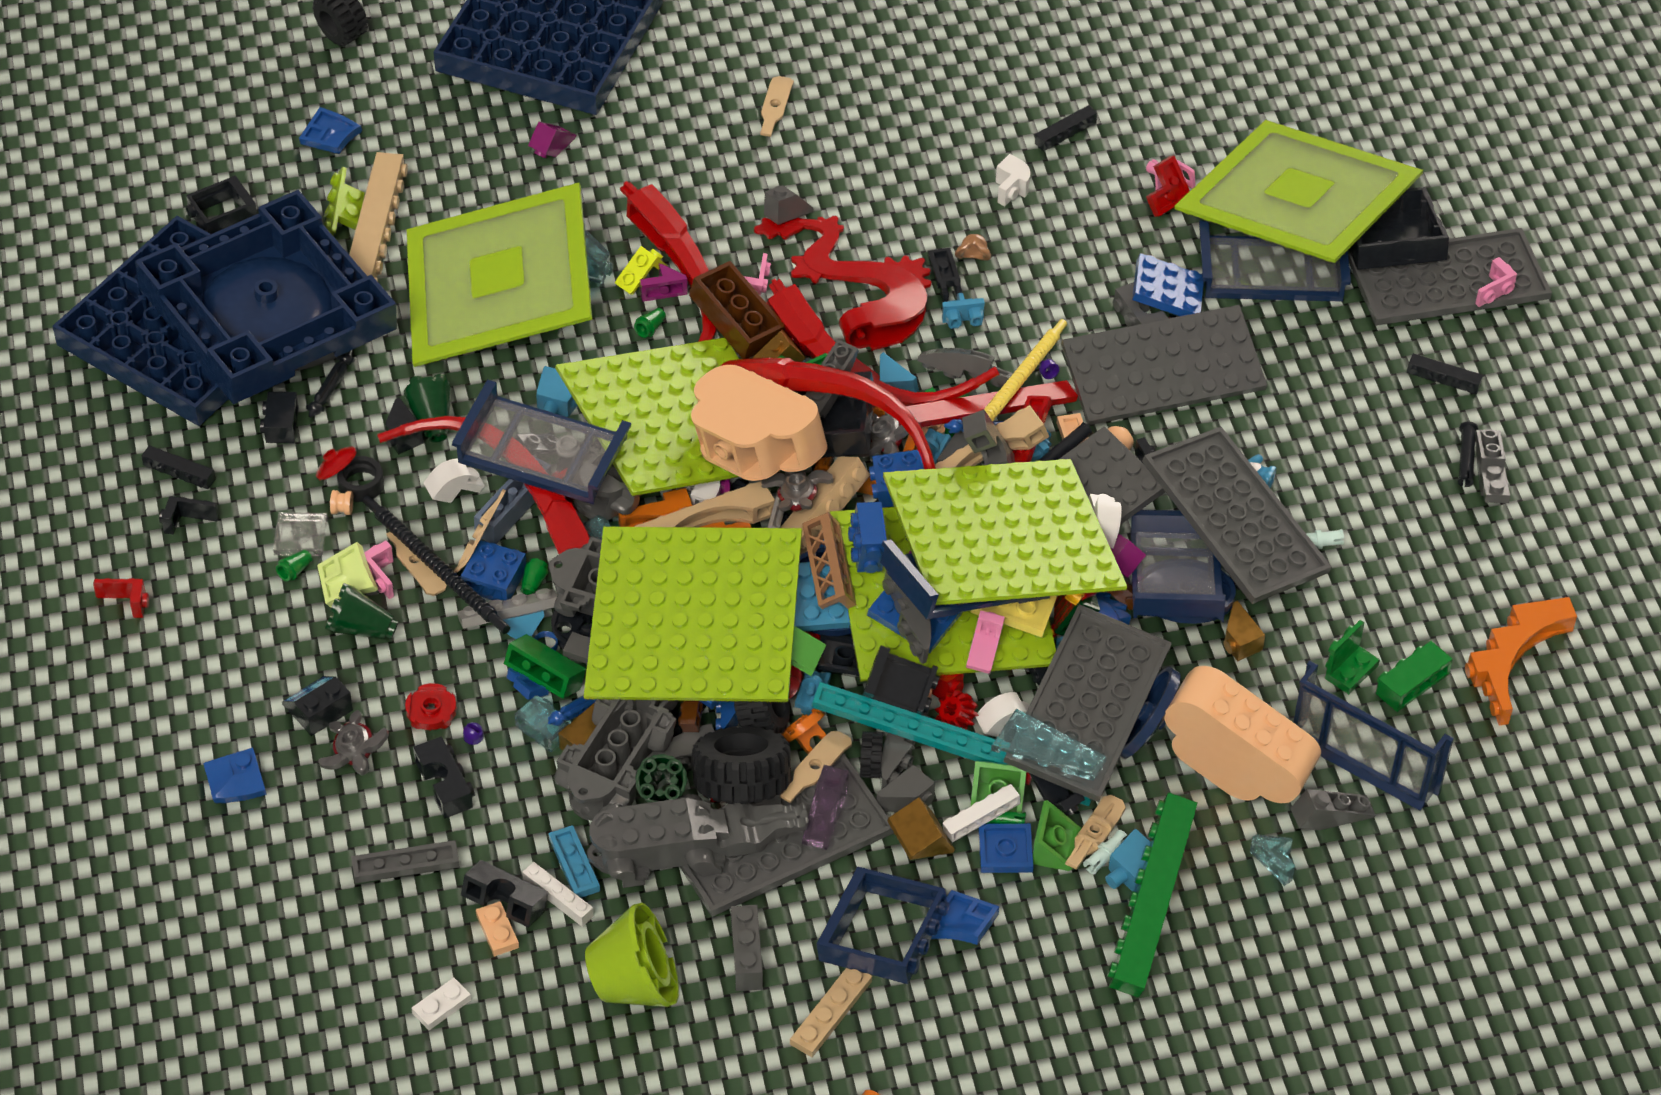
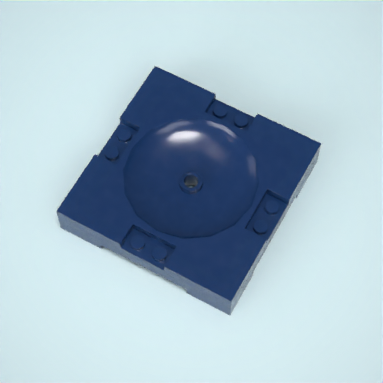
[135,190,397,405]

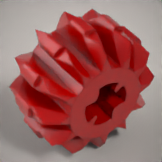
[935,690,979,730]

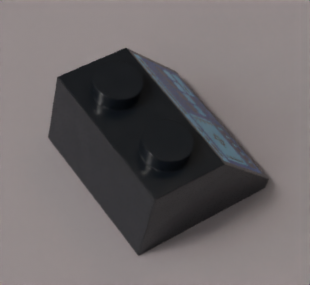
[282,676,353,736]

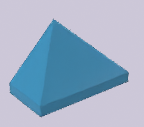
[880,352,919,392]
[503,610,545,639]

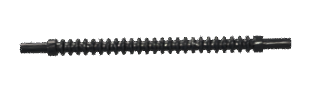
[362,495,510,634]

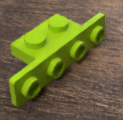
[324,167,365,235]

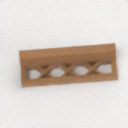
[802,512,856,609]

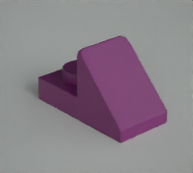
[640,264,687,302]

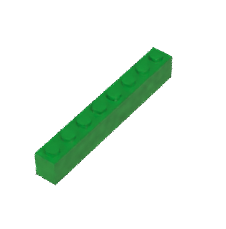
[1107,792,1198,998]

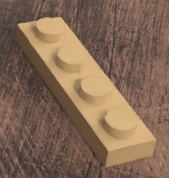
[790,968,872,1058]

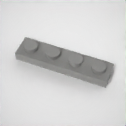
[457,588,557,629]

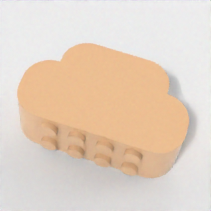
[691,365,827,481]
[1164,666,1321,803]

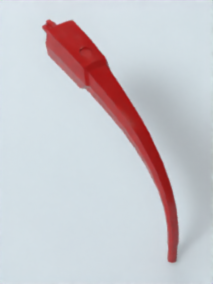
[620,181,717,342]
[767,279,1000,406]
[720,358,936,469]
[377,416,590,554]

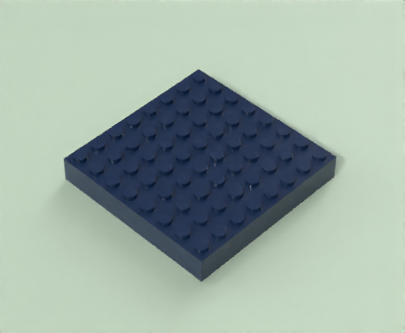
[433,0,663,115]
[52,216,228,426]

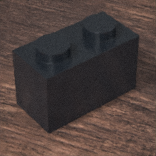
[260,392,299,443]

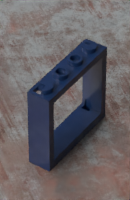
[817,867,949,984]

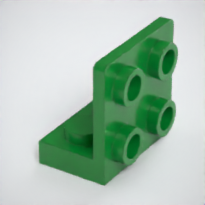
[1325,620,1380,695]

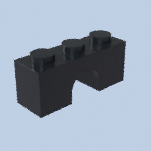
[413,736,475,819]
[461,860,548,928]

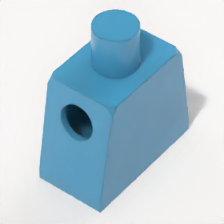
[536,366,578,417]
[1105,829,1151,892]

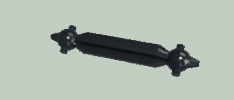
[306,350,355,418]

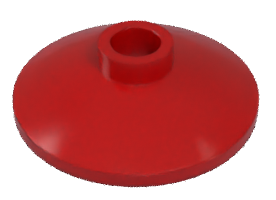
[316,446,357,480]

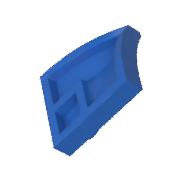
[299,107,362,154]
[203,747,267,803]
[931,890,999,945]

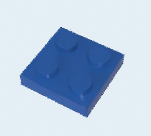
[978,824,1033,873]

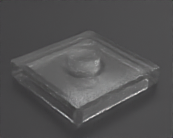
[273,512,328,556]

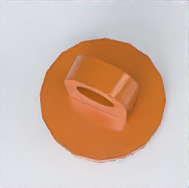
[781,708,826,754]

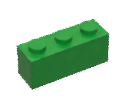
[503,634,586,699]
[1376,641,1453,712]

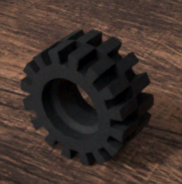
[860,731,883,778]

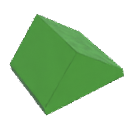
[791,626,826,676]
[970,761,1026,813]
[1033,800,1081,871]

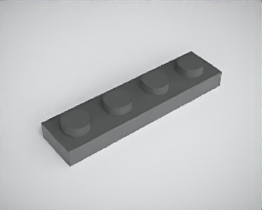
[351,840,460,883]

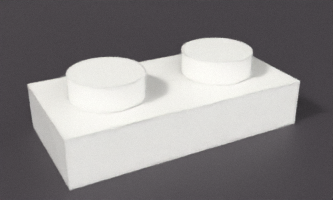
[412,978,471,1030]

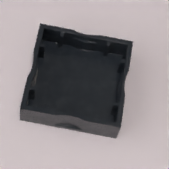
[1349,187,1449,270]
[794,371,875,458]

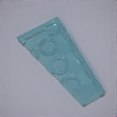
[991,709,1107,781]

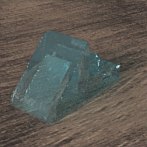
[1250,834,1295,886]

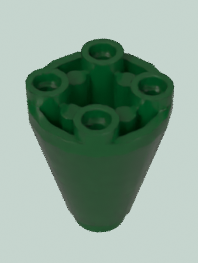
[404,374,451,443]
[325,583,399,639]
[635,754,688,803]

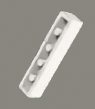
[943,784,1020,842]
[522,862,594,927]

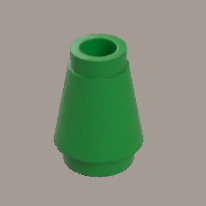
[634,308,666,338]
[276,549,312,581]
[520,558,549,595]

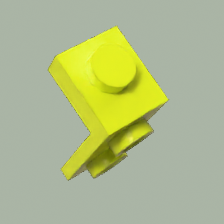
[615,246,668,295]

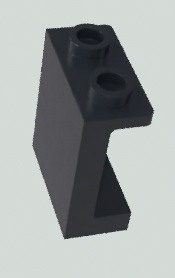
[862,645,940,715]

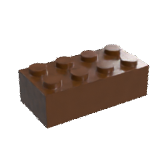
[689,261,785,359]

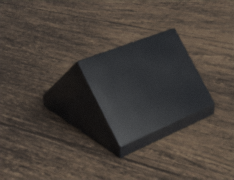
[815,634,860,678]

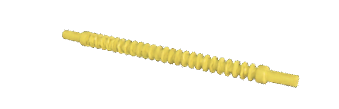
[984,319,1067,421]

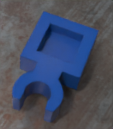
[506,668,549,700]

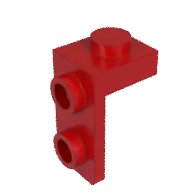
[93,578,149,618]

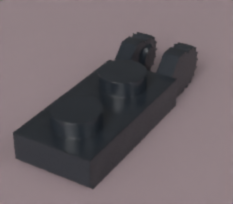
[927,248,962,302]

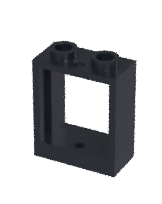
[185,175,257,234]

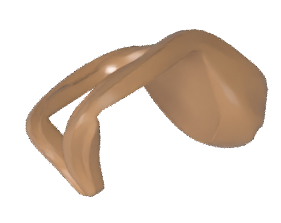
[955,234,991,261]

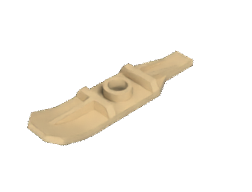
[760,76,794,137]
[453,489,506,573]
[386,532,447,596]
[780,731,852,803]
[1065,795,1126,870]

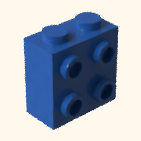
[869,450,923,508]
[848,502,887,573]
[461,540,527,601]

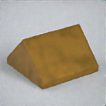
[887,797,955,860]

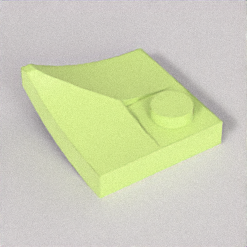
[317,542,378,607]

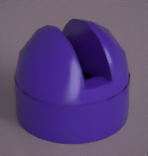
[1039,359,1059,380]
[463,722,484,745]

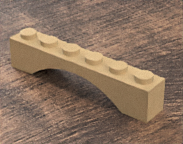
[935,405,1050,469]
[634,480,775,527]

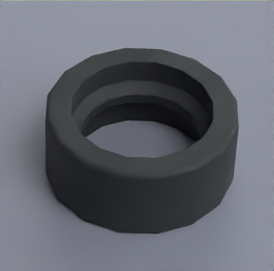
[337,456,384,502]

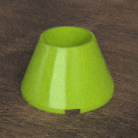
[585,902,679,1007]

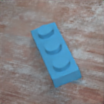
[548,825,600,898]

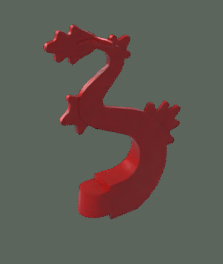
[754,216,932,351]

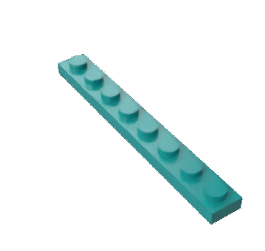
[811,682,1011,764]

